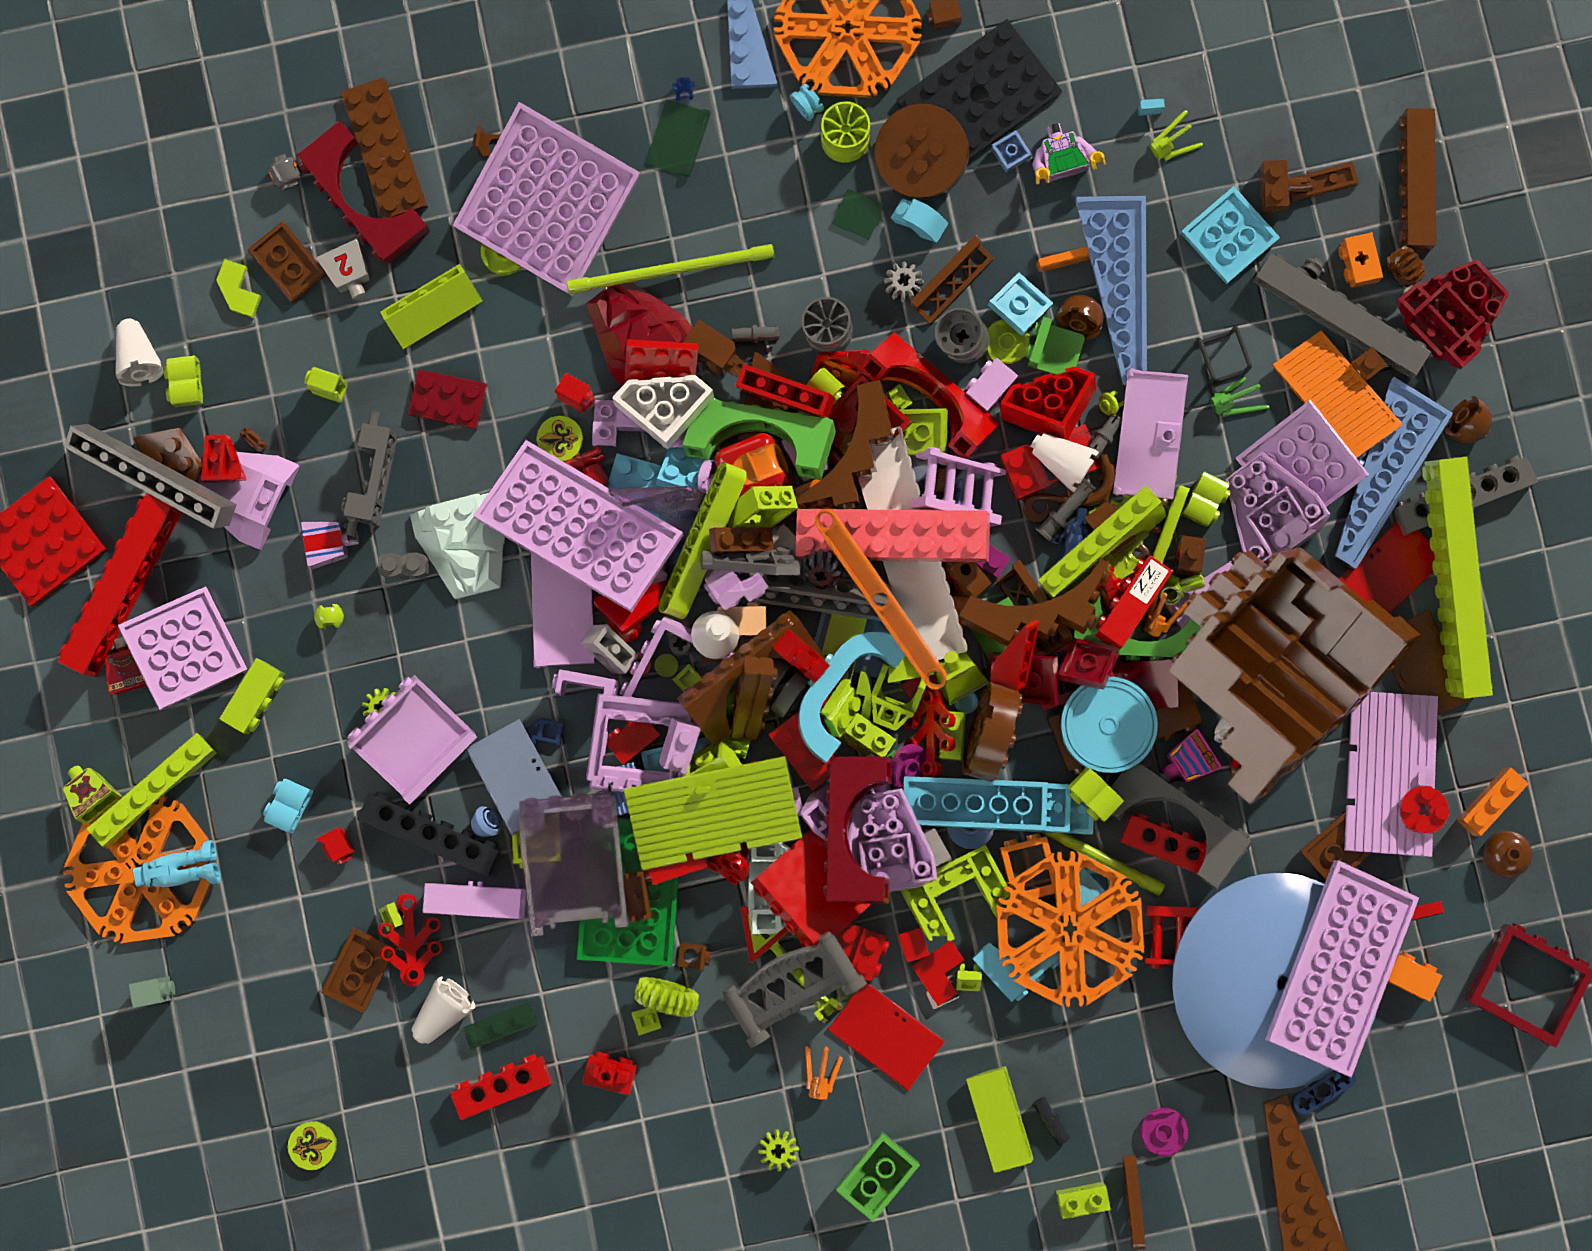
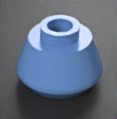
[471,806,502,837]

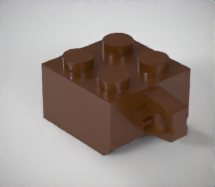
[683,320,747,377]

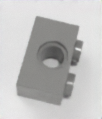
[580,625,639,674]

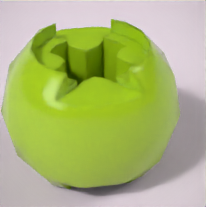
[314,604,344,629]

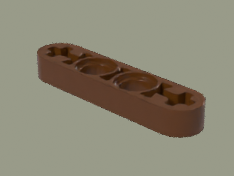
[1122,1155,1146,1251]

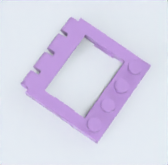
[586,694,691,792]

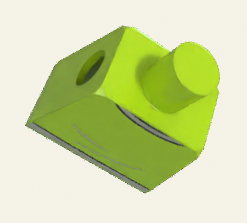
[936,651,989,705]

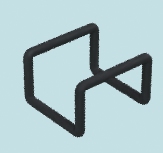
[1193,325,1252,386]

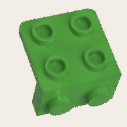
[1026,317,1085,375]

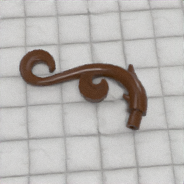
[1023,454,1116,523]

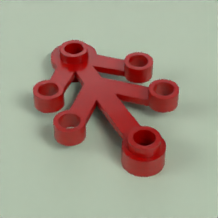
[904,686,956,778]
[378,893,442,986]

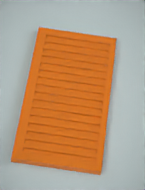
[1272,331,1403,458]

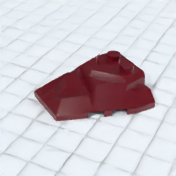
[1396,259,1509,369]
[586,282,693,387]

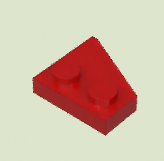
[811,350,869,390]
[201,434,246,483]

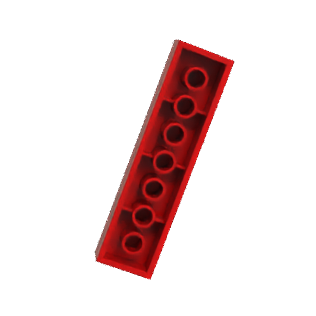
[58,493,183,678]

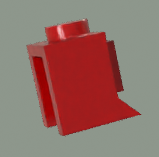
[314,827,355,865]

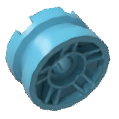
[790,84,824,121]

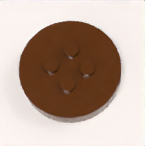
[875,104,969,200]

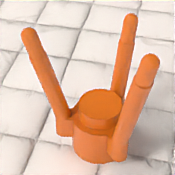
[1143,592,1189,637]
[805,1045,843,1100]

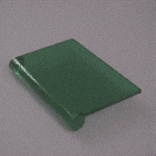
[645,99,711,177]

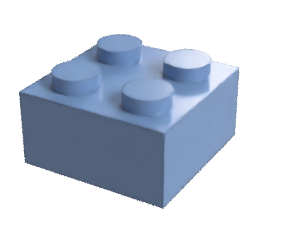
[991,130,1032,173]

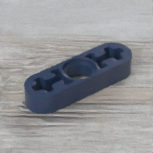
[1292,1070,1356,1115]

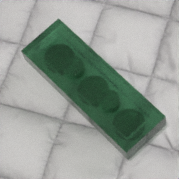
[462,1001,538,1050]

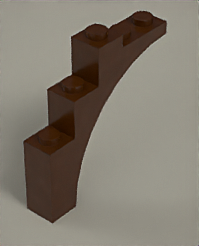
[793,380,894,513]
[959,559,1112,647]

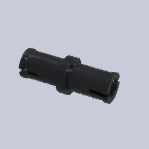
[1032,1096,1071,1146]

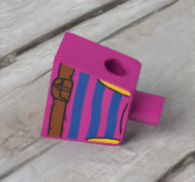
[1160,729,1222,783]

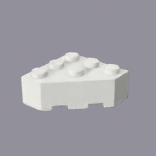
[612,375,714,449]

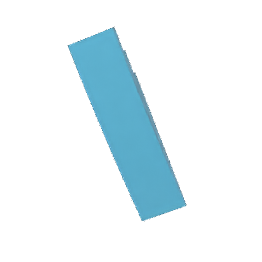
[903,776,1093,835]

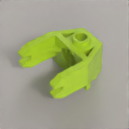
[871,663,926,731]

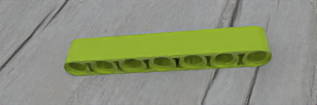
[659,462,747,619]

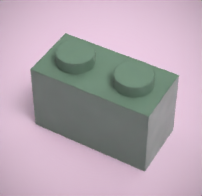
[129,976,175,1008]

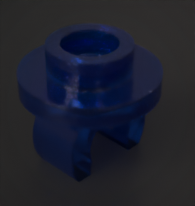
[672,77,695,101]

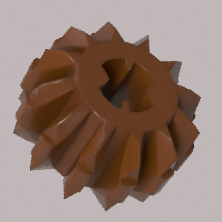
[1387,246,1425,288]

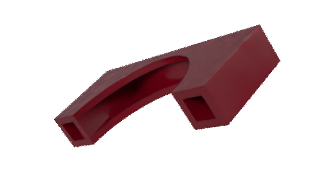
[297,121,430,265]

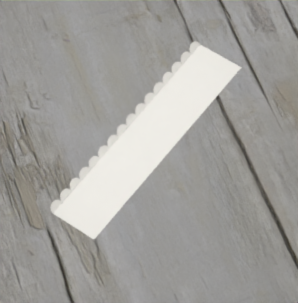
[848,426,967,660]

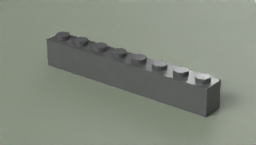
[1252,253,1431,379]
[64,424,237,529]

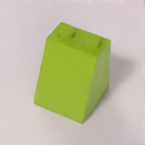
[683,738,742,777]

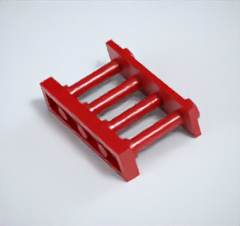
[1143,905,1200,969]

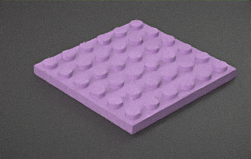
[452,102,641,296]

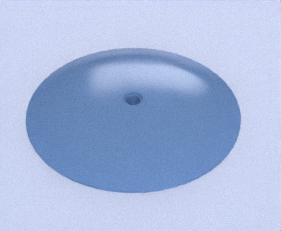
[1172,873,1379,1089]

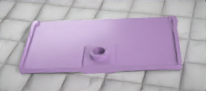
[1113,368,1188,499]
[531,553,595,668]

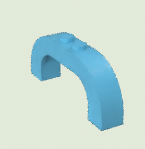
[798,632,905,764]

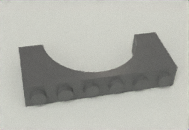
[1111,760,1251,891]

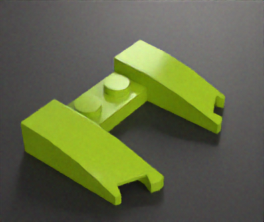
[900,844,1010,941]

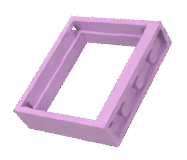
[619,616,735,736]

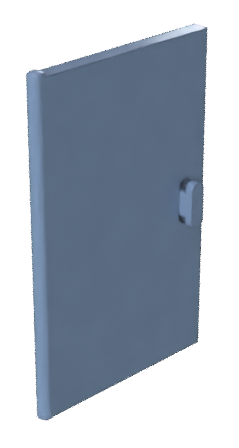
[466,719,566,835]

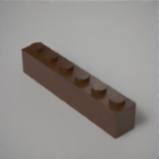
[1398,108,1436,251]

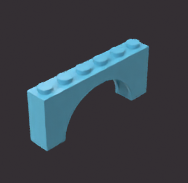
[972,868,1106,1002]

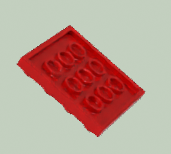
[0,476,107,607]

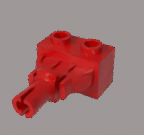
[582,1051,638,1095]

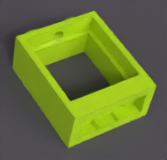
[727,486,798,528]

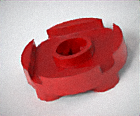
[1399,786,1450,834]

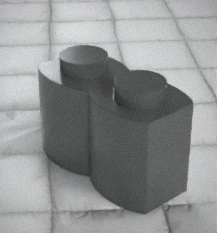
[378,553,430,579]

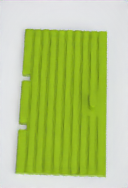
[624,757,802,870]

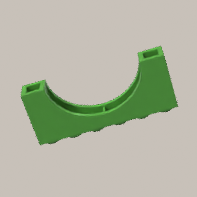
[683,398,836,480]
[1074,597,1202,661]

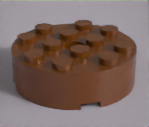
[962,682,1023,782]

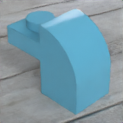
[891,199,949,243]

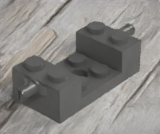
[341,411,398,537]

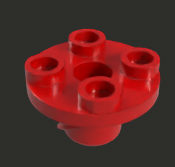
[707,842,750,885]

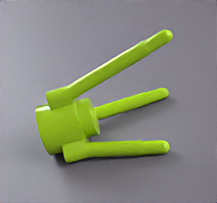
[1150,110,1203,161]

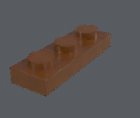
[709,527,774,553]

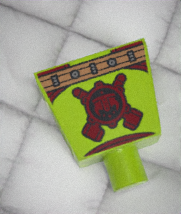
[63,766,122,826]

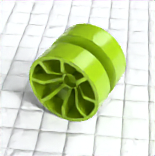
[821,102,870,163]

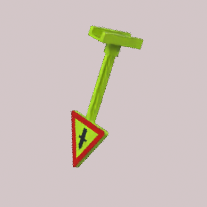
[741,906,843,1023]

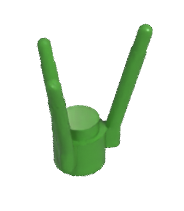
[1211,377,1270,417]

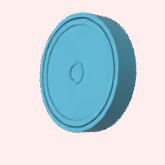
[1060,677,1158,773]

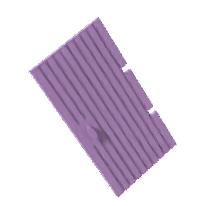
[1344,692,1438,857]

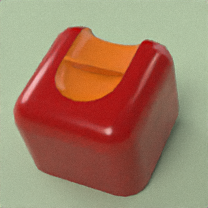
[715,433,794,498]

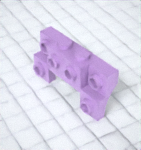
[592,400,687,449]
[703,552,768,610]

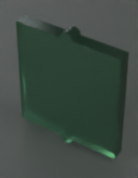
[832,189,885,240]

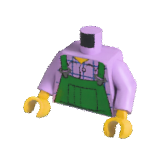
[1033,123,1106,184]

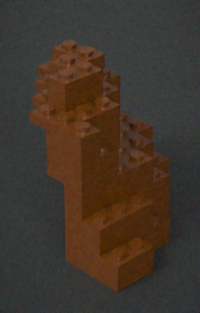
[1169,547,1422,804]

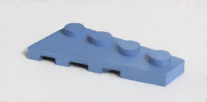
[728,0,778,89]

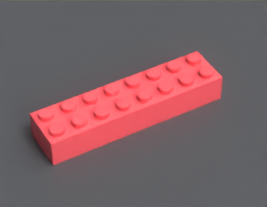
[796,509,990,562]

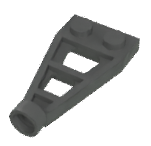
[701,547,800,575]

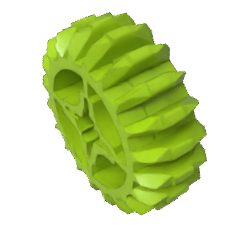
[634,977,699,1017]

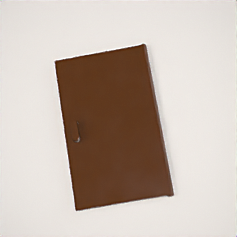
[1391,609,1474,716]

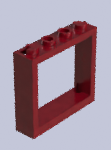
[1464,923,1592,1048]

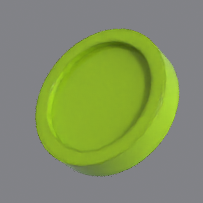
[655,654,678,678]

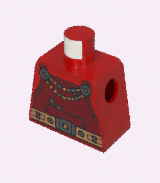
[105,637,147,695]

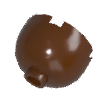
[1056,295,1104,340]
[1444,396,1492,444]
[1482,831,1533,878]

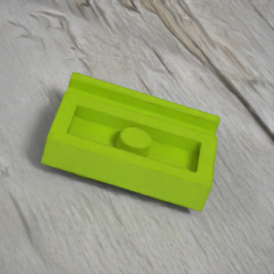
[820,679,862,737]

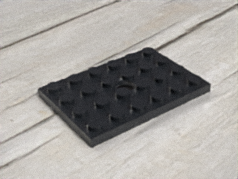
[896,19,1062,161]

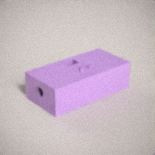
[423,881,527,919]

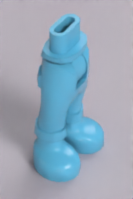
[133,840,221,887]

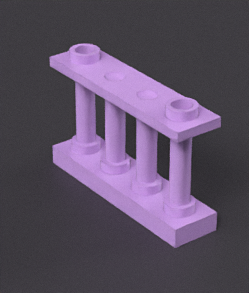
[911,447,1006,527]

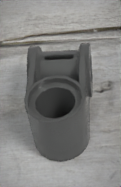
[664,614,691,658]

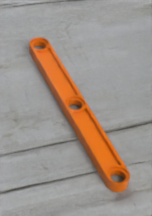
[815,509,947,689]

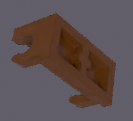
[622,871,653,922]

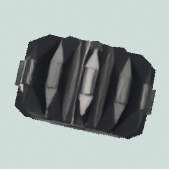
[802,548,843,589]

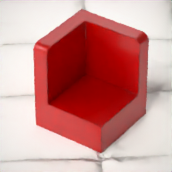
[898,927,930,962]

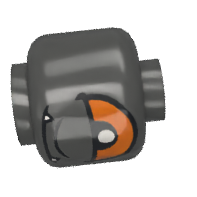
[268,154,302,191]

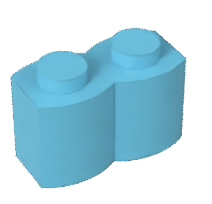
[263,778,313,834]

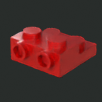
[835,923,889,981]

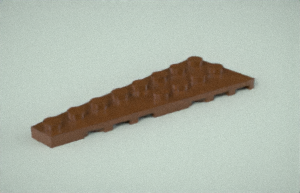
[1263,1095,1348,1251]

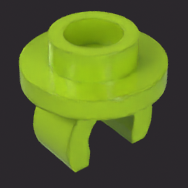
[1099,391,1124,416]

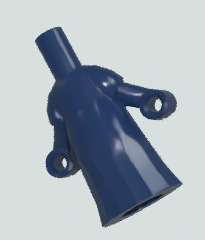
[1052,507,1091,564]

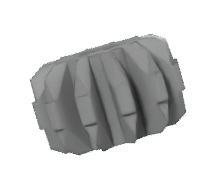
[884,262,924,302]

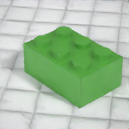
[836,1131,920,1222]

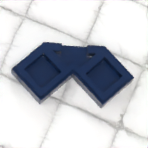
[525,718,565,761]

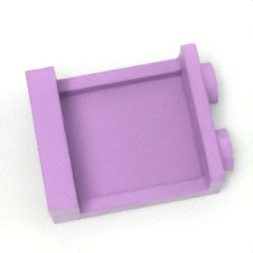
[552,669,619,697]

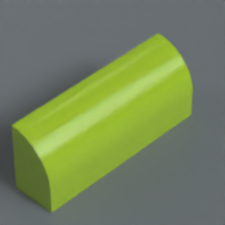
[380,264,482,349]
[966,1066,1034,1173]

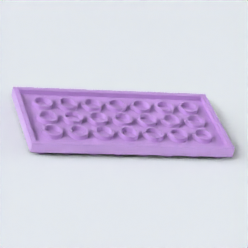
[473,440,683,613]
[1265,860,1419,1077]

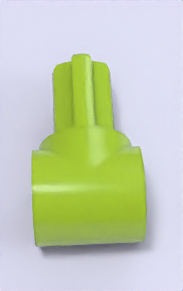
[1159,574,1205,605]

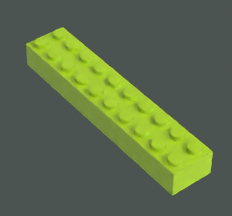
[1422,457,1493,699]

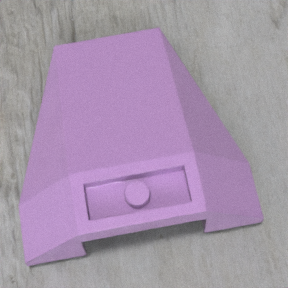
[197,452,300,550]
[1225,452,1331,565]
[848,789,937,892]

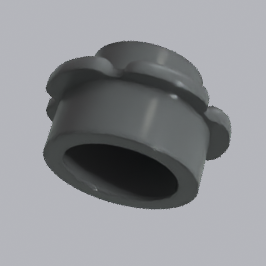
[1302,257,1325,279]

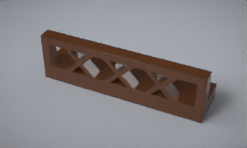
[910,235,994,325]
[996,560,1072,656]

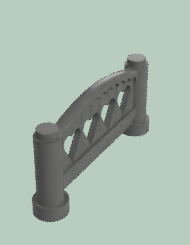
[722,931,867,1048]

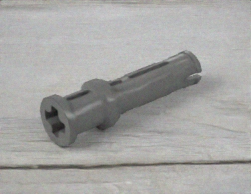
[1035,479,1096,542]

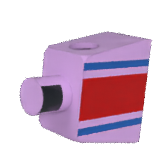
[301,522,359,569]

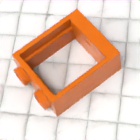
[999,833,1055,898]

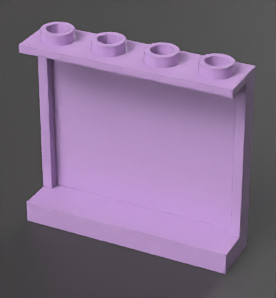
[347,675,477,804]

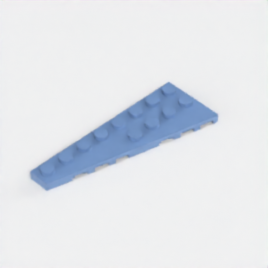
[1076,196,1147,385]
[1334,377,1453,570]

